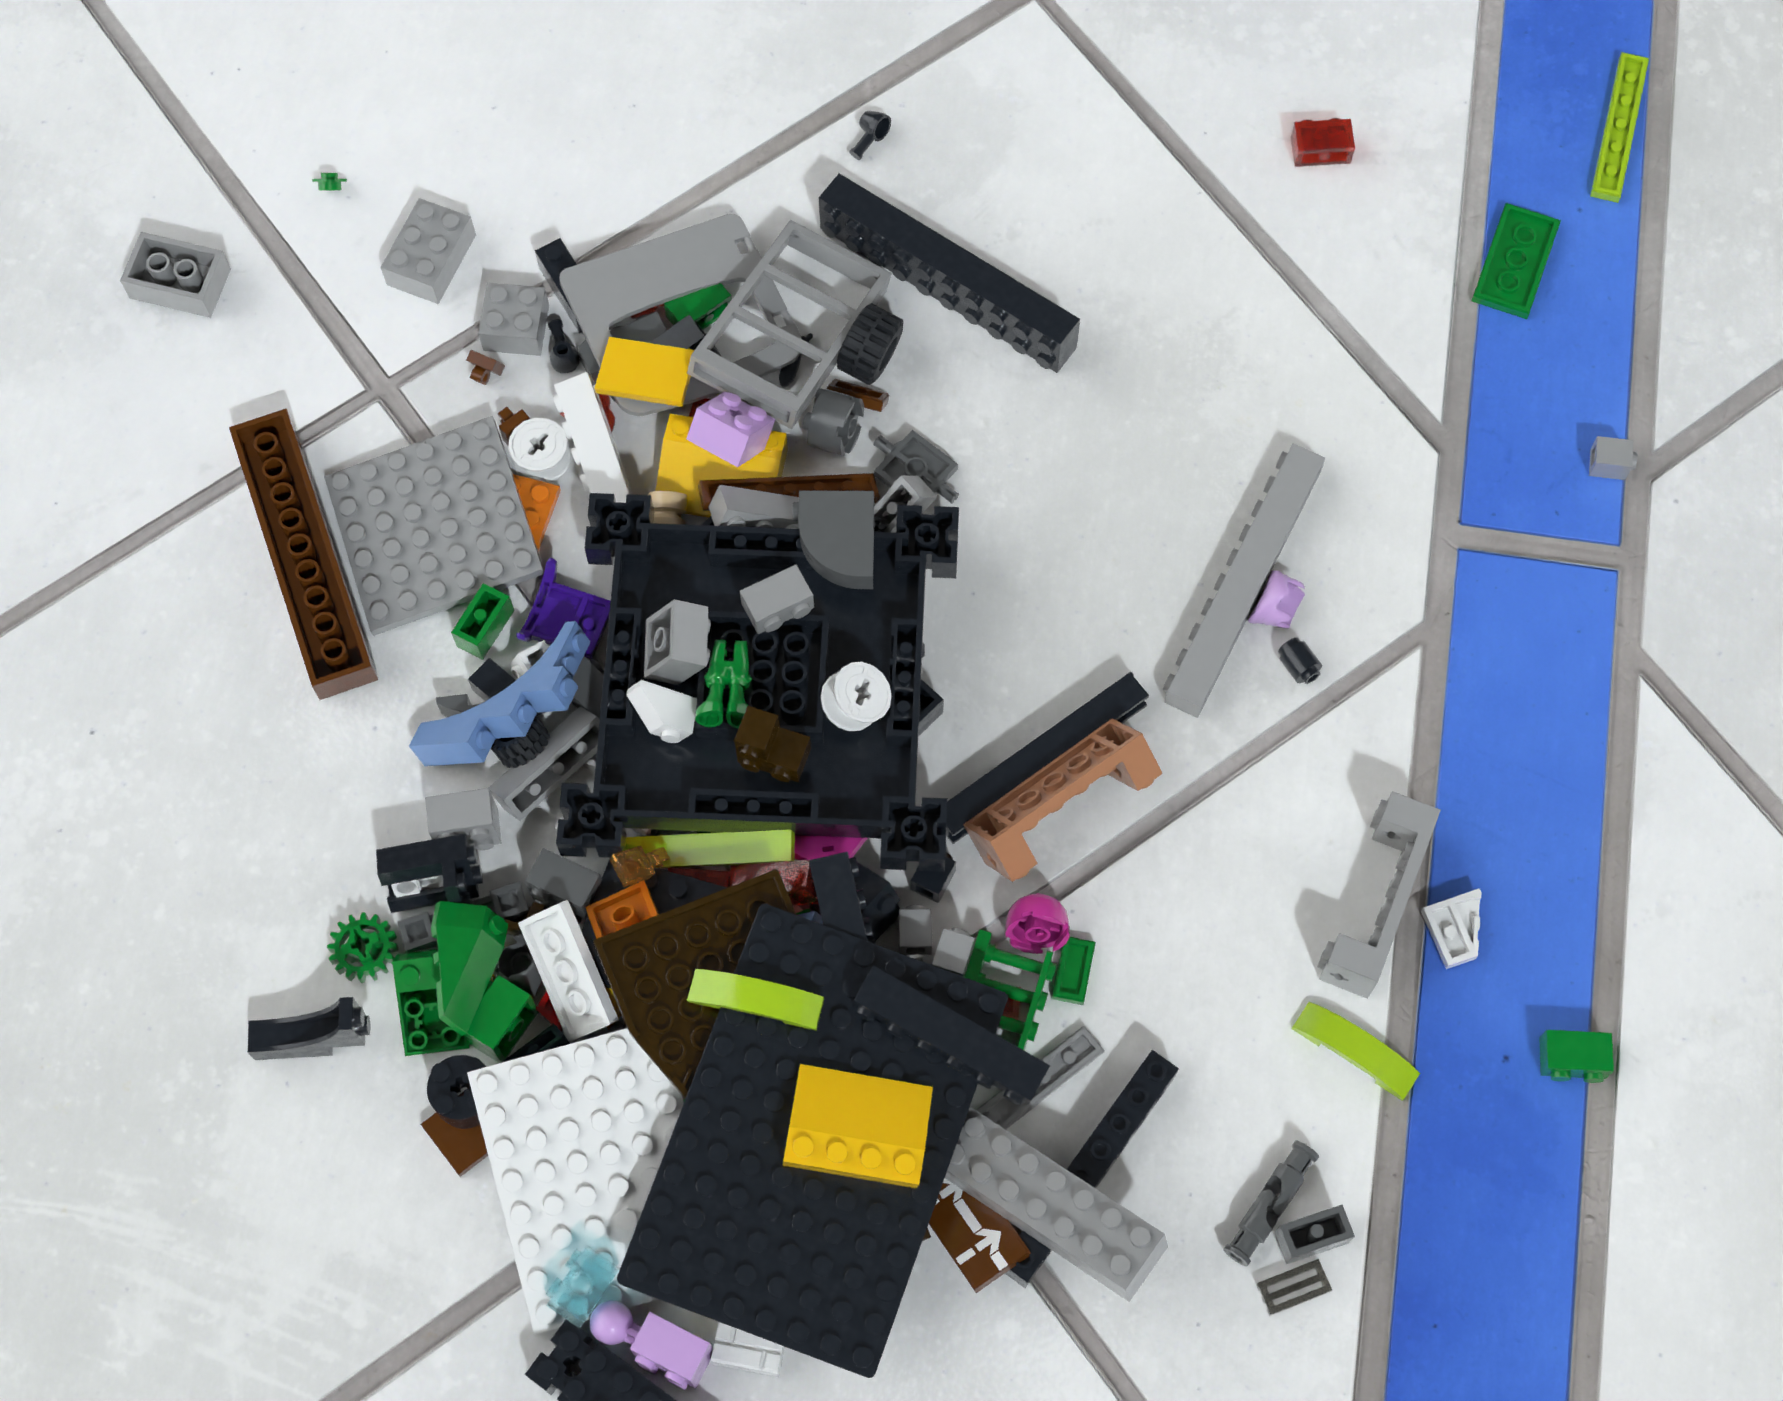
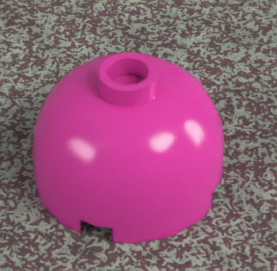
[1005,893,1070,954]

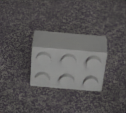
[380,198,476,304]
[120,232,231,318]

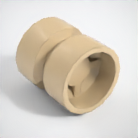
[648,491,687,525]

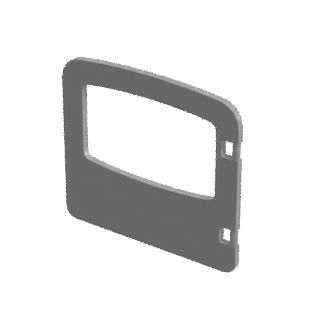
[559,214,801,416]

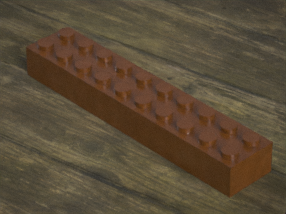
[229,408,378,700]

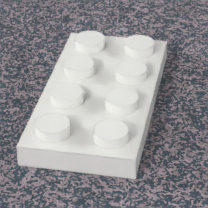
[518,900,619,1042]

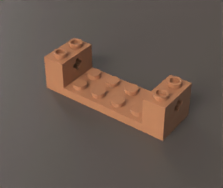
[963,719,1163,882]

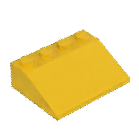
[655,413,788,518]
[783,1064,933,1188]

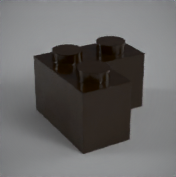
[734,706,811,782]

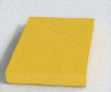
[594,337,694,407]

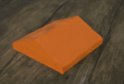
[585,880,659,939]

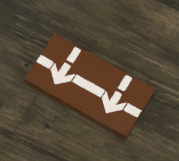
[929,1179,1031,1293]

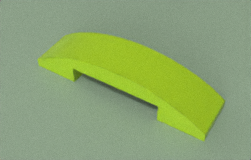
[687,969,824,1030]
[1292,1002,1420,1101]

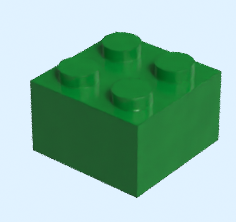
[465,975,538,1063]

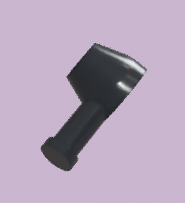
[849,111,891,160]
[548,319,580,373]

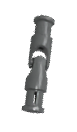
[1223,1140,1319,1267]

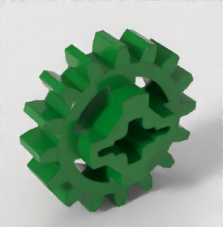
[327,912,399,983]

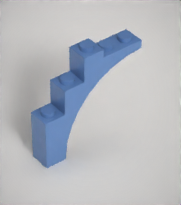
[409,621,590,766]

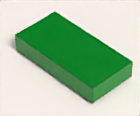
[1052,937,1096,1005]

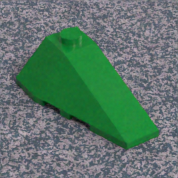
[431,901,508,1036]

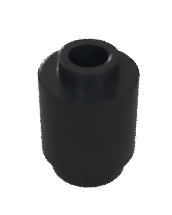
[1278,637,1322,684]

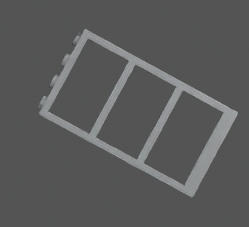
[687,220,892,429]

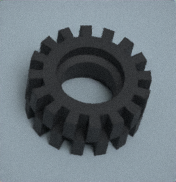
[491,716,550,768]

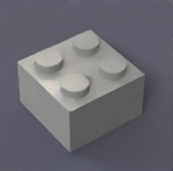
[478,283,549,356]
[644,599,711,685]
[425,788,502,850]

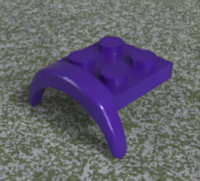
[516,558,611,659]

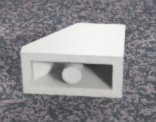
[627,680,697,743]

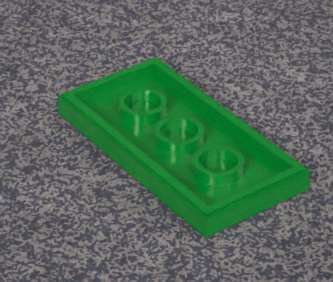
[1471,203,1561,319]

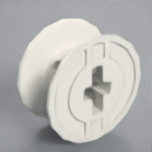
[508,418,571,483]
[821,662,892,731]

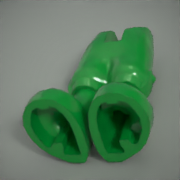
[695,639,752,729]

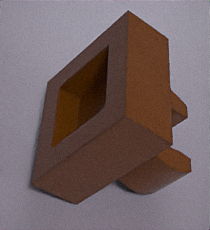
[466,350,505,385]
[497,407,530,445]

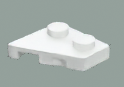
[1421,888,1482,969]

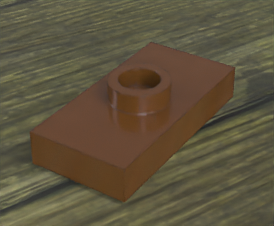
[826,379,890,412]

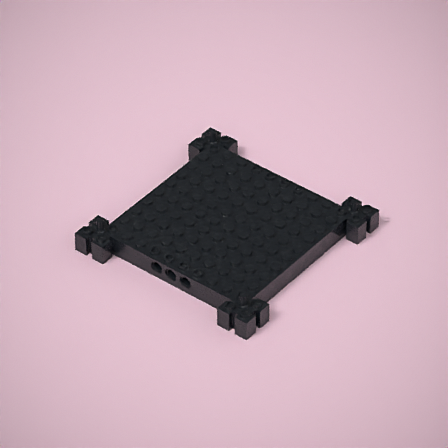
[556,493,959,872]

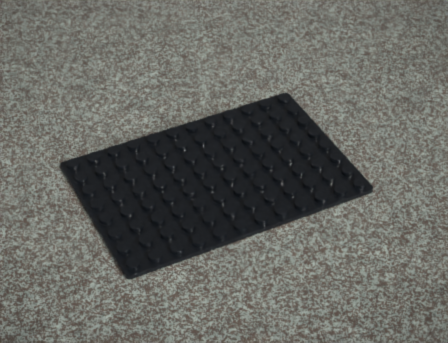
[617,904,1008,1378]

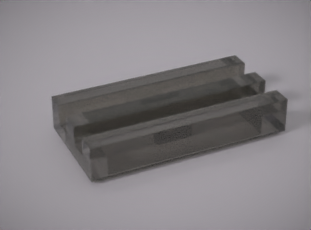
[1256,1259,1332,1316]

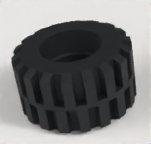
[837,303,903,385]

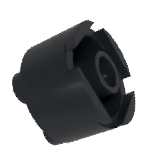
[427,1055,486,1129]

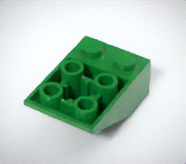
[392,949,470,1056]

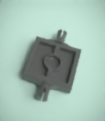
[873,430,959,504]

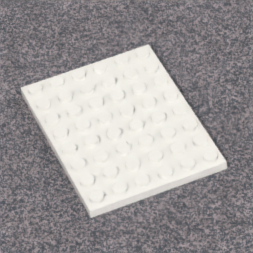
[467,1028,684,1335]

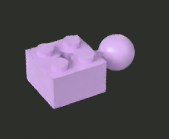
[686,391,775,467]
[590,1300,713,1390]

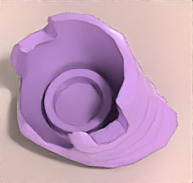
[1248,571,1305,629]

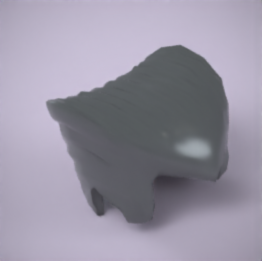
[495,933,542,1000]

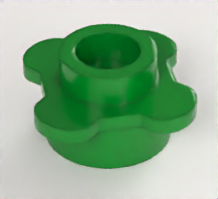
[312,173,347,191]

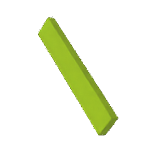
[1590,52,1649,203]
[625,830,795,869]

